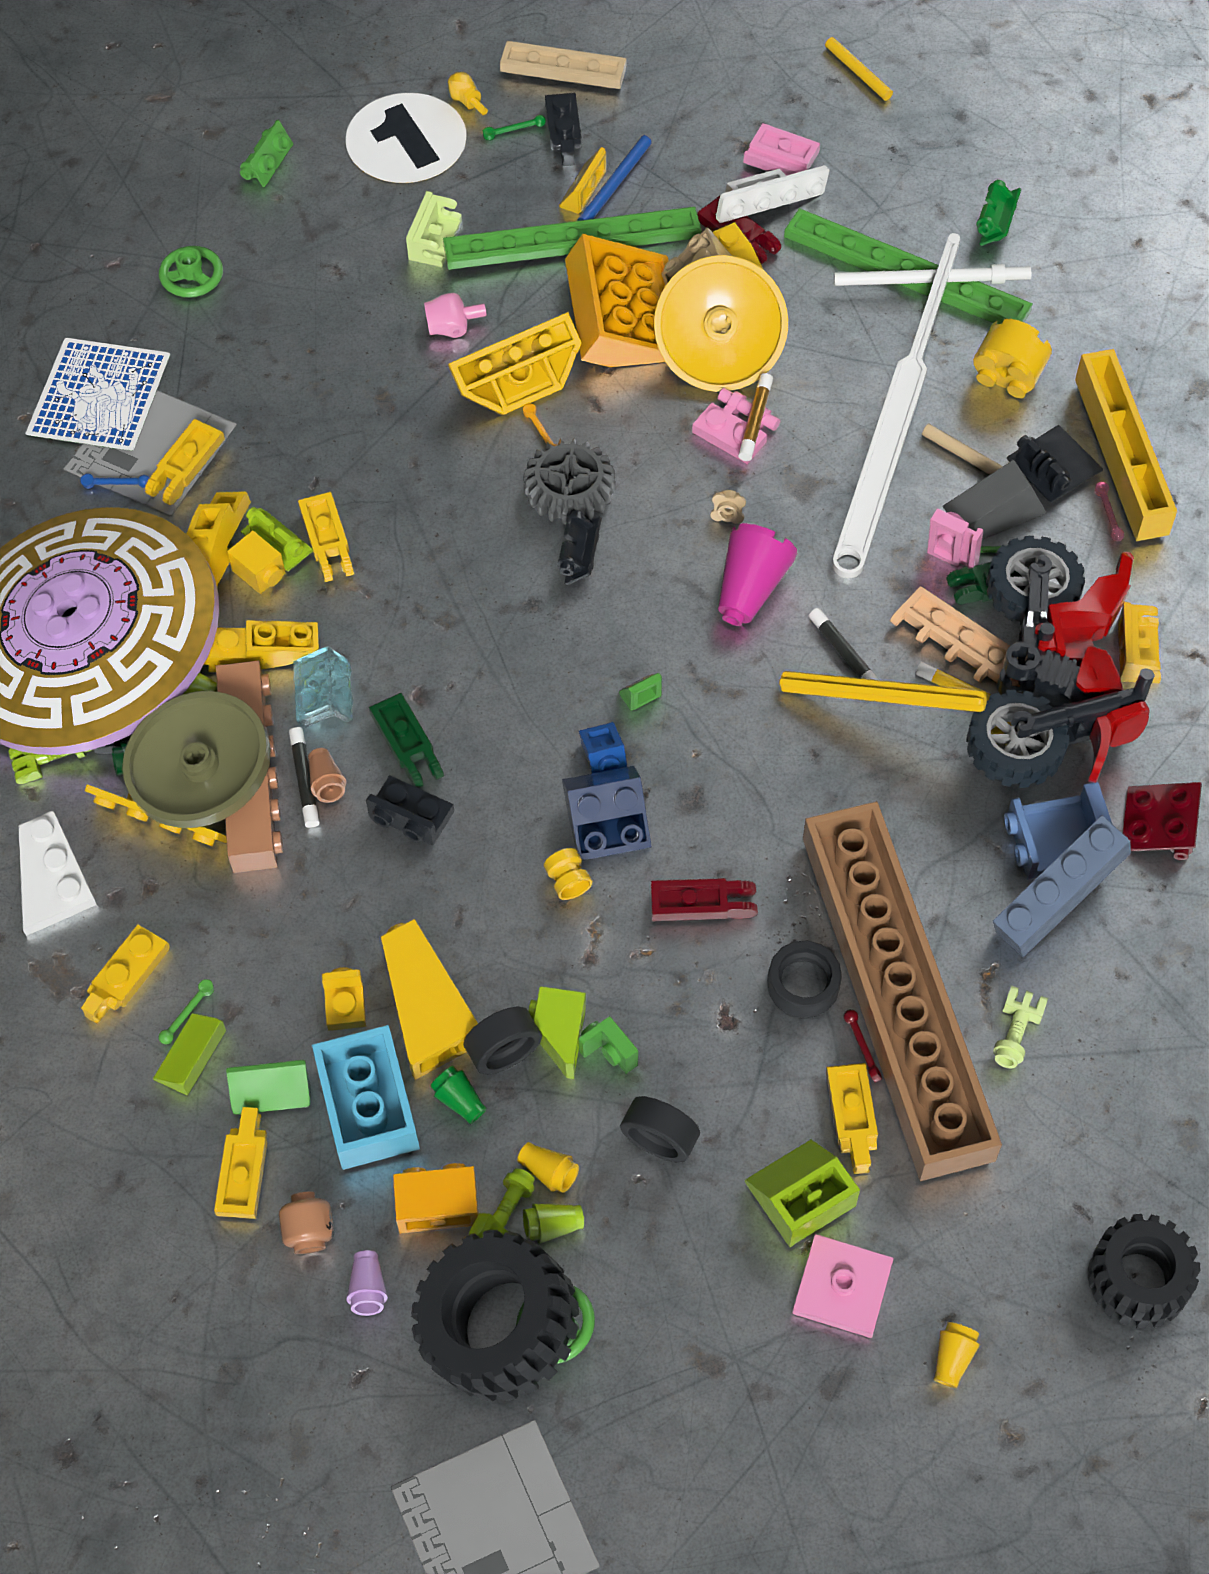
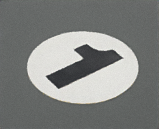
[346,93,466,183]

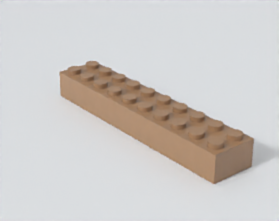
[803,801,1002,1181]

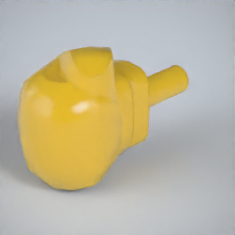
[448,72,488,115]

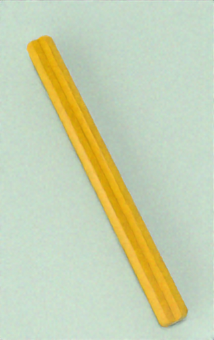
[779,671,987,712]

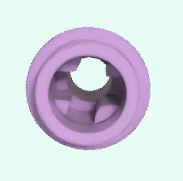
[346,1250,388,1316]

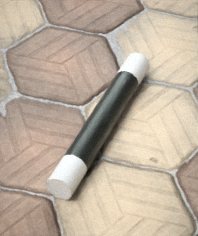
[809,608,879,680]
[289,727,320,828]

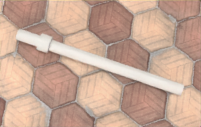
[834,264,1031,286]

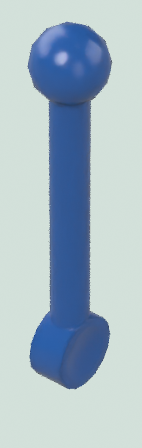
[80,474,150,489]

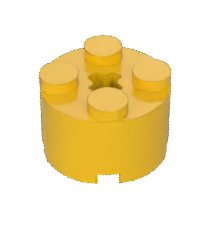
[973,319,1052,398]

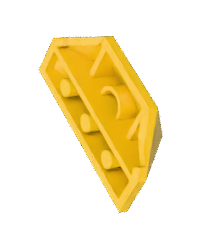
[448,312,582,415]

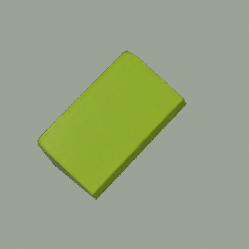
[153,1013,226,1096]

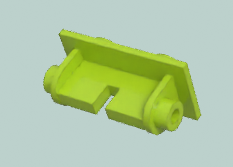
[241,507,313,572]

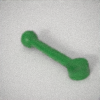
[483,115,546,140]

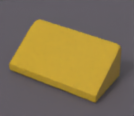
[559,147,606,214]

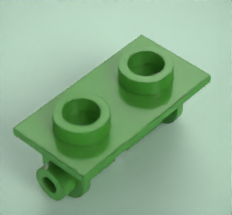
[240,120,293,187]

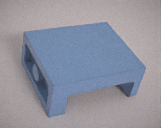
[1004,782,1112,880]

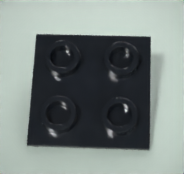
[1006,425,1103,503]

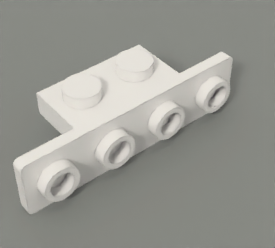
[716,165,830,223]

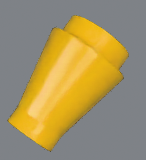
[517,1142,579,1193]
[933,1322,980,1389]

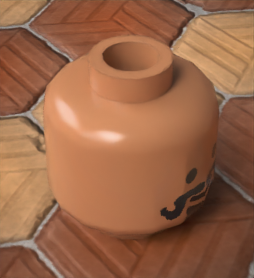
[279,1191,334,1254]

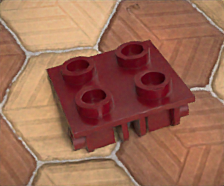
[1123,782,1202,860]

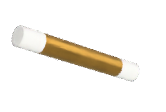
[738,373,773,461]

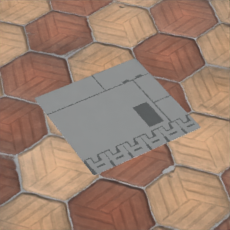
[64,391,237,516]
[391,1420,600,1574]

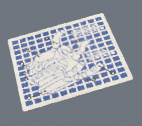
[26,338,170,451]

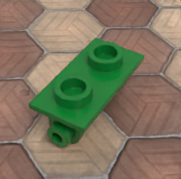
[976,180,1021,246]

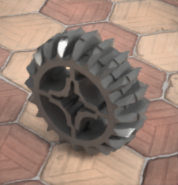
[523,438,616,526]

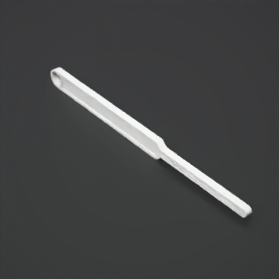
[833,233,960,579]

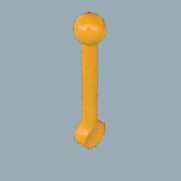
[523,403,557,446]

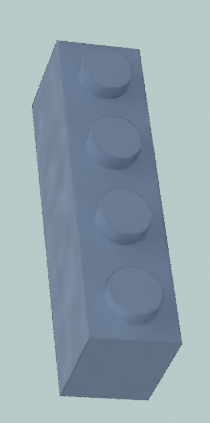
[993,815,1131,958]

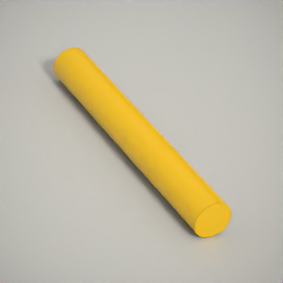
[825,37,893,101]

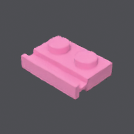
[743,123,820,176]
[927,508,983,568]

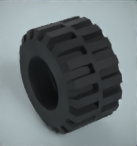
[1088,1214,1201,1329]

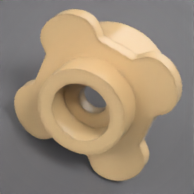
[710,490,746,524]

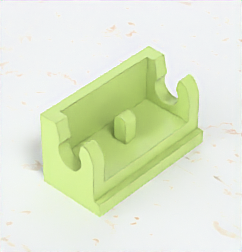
[406,191,462,267]

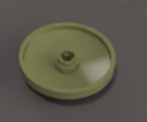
[123,691,271,828]

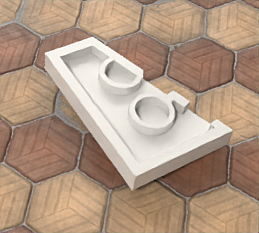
[19,811,97,936]

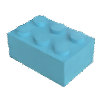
[312,1025,420,1170]

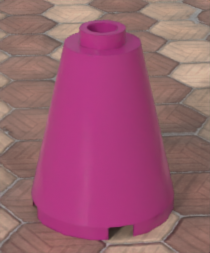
[718,523,798,626]

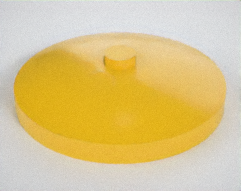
[654,255,788,392]

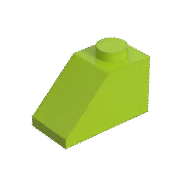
[528,986,587,1079]

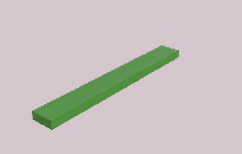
[443,207,702,270]
[784,208,1033,324]

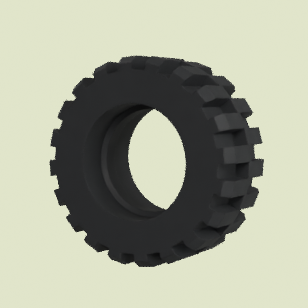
[411,1230,579,1402]

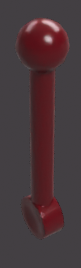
[843,1009,883,1083]

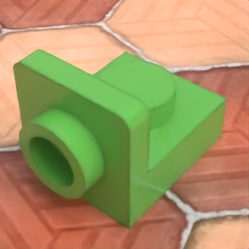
[579,1016,638,1074]

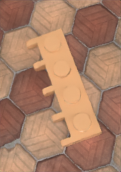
[890,586,1020,687]

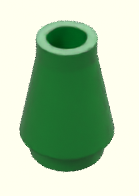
[430,1065,487,1125]

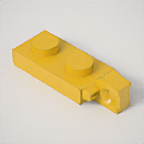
[81,924,170,1024]
[826,1063,878,1174]
[214,1107,268,1219]

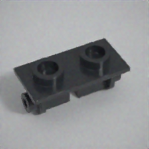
[557,511,602,586]

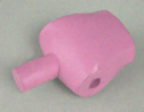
[424,293,487,338]

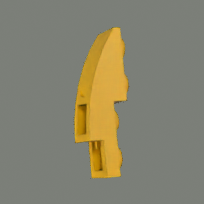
[186,491,251,586]
[203,620,319,672]

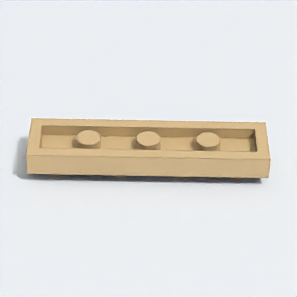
[500,41,627,89]

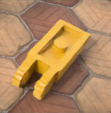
[145,419,225,506]
[298,491,354,582]

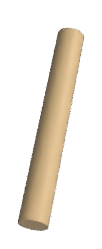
[922,423,1003,475]

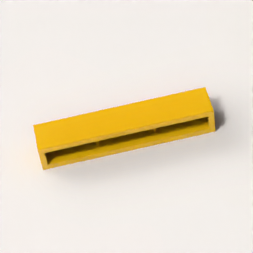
[1075,349,1177,541]

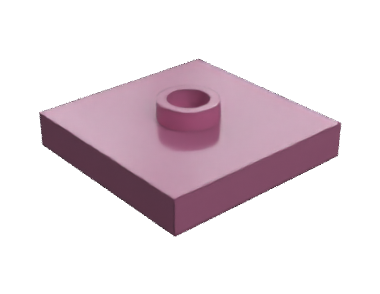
[792,1234,894,1338]

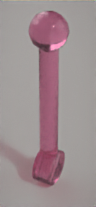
[1094,482,1124,542]

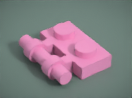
[692,388,780,464]

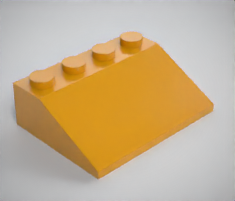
[565,234,669,367]

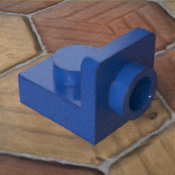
[579,722,628,774]

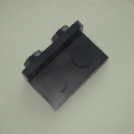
[366,775,454,846]

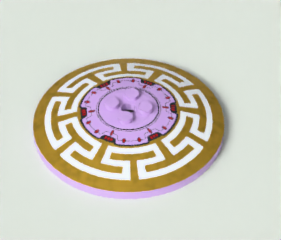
[0,507,219,755]

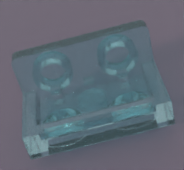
[293,646,354,728]

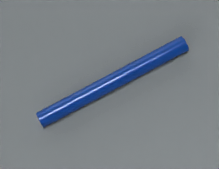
[577,135,652,221]

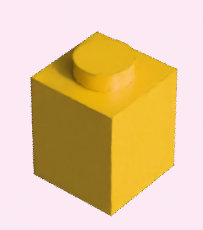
[227,530,286,594]

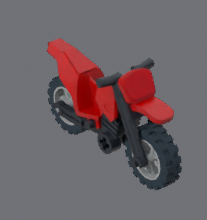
[966,535,1155,788]

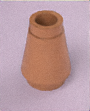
[308,748,347,803]

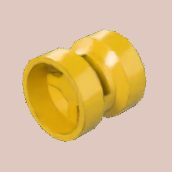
[544,848,592,900]

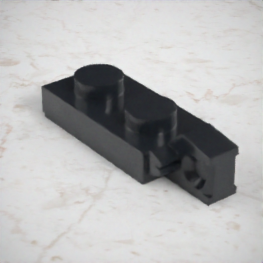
[545,93,582,166]

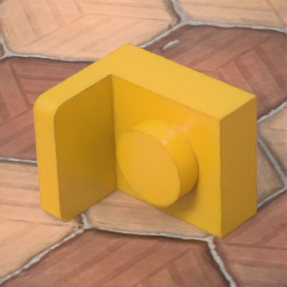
[322,967,367,1031]

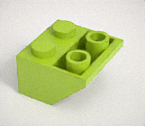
[745,1139,860,1247]

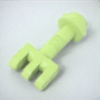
[993,985,1048,1068]

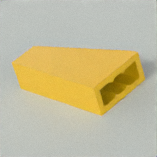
[381,919,478,1080]

